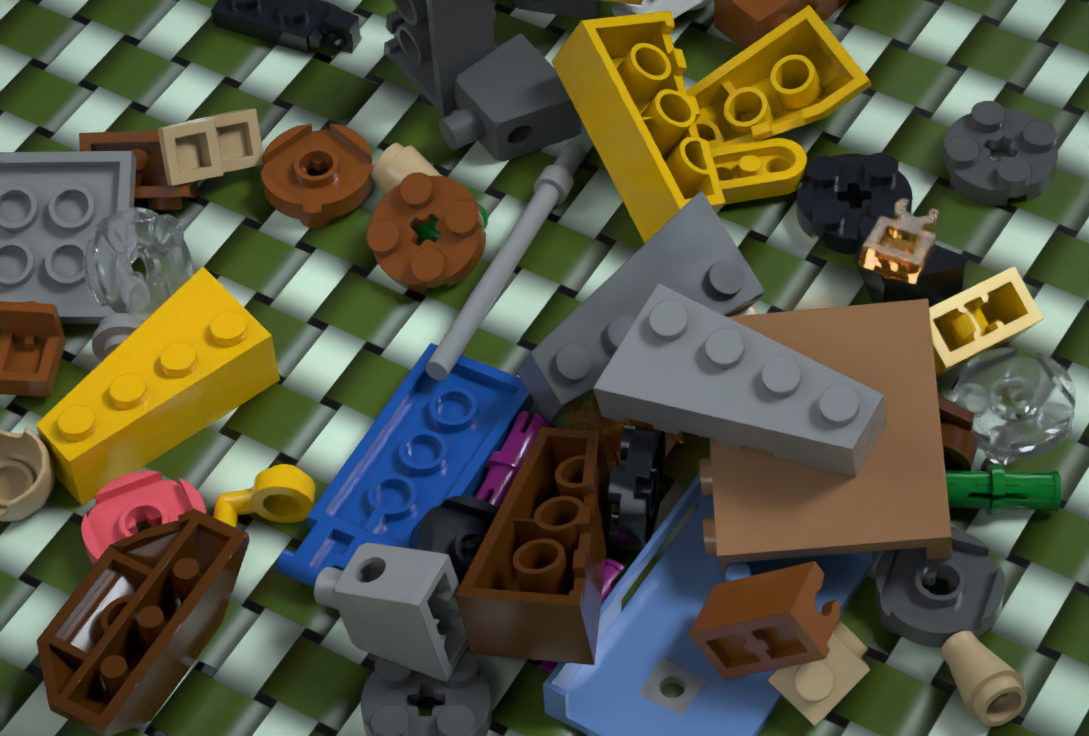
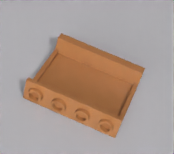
[698,299,952,577]

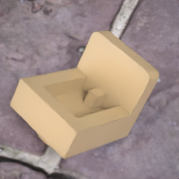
[767,621,870,726]

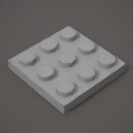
[0,151,137,324]

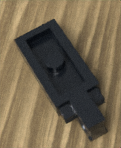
[211,0,362,54]

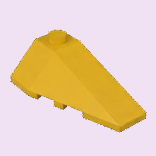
[686,5,872,149]

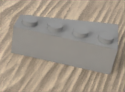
[593,283,887,477]

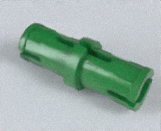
[945,465,1061,515]

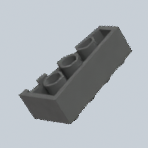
[384,0,497,116]
[517,190,765,423]

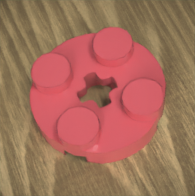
[81,470,207,565]

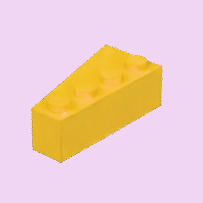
[551,11,726,243]
[36,266,280,506]

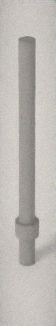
[425,142,586,381]

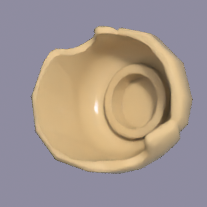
[0,428,55,522]

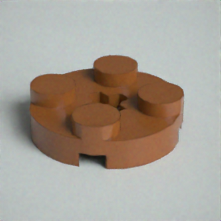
[261,124,376,229]
[366,172,486,292]

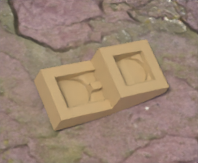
[158,109,264,186]

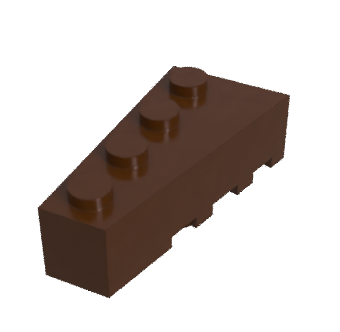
[455,427,611,665]

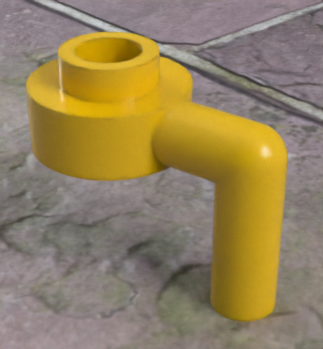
[213,464,316,528]

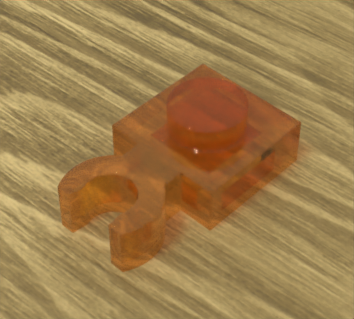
[858,198,939,285]

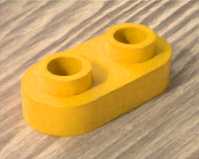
[711,138,807,204]

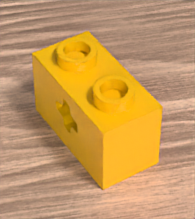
[929,266,1044,378]

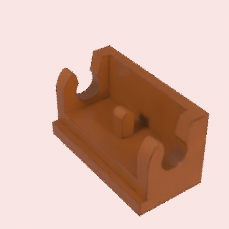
[688,561,840,680]

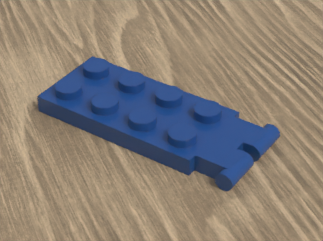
[275,343,535,588]

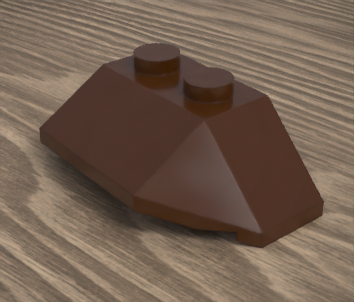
[36,509,250,736]

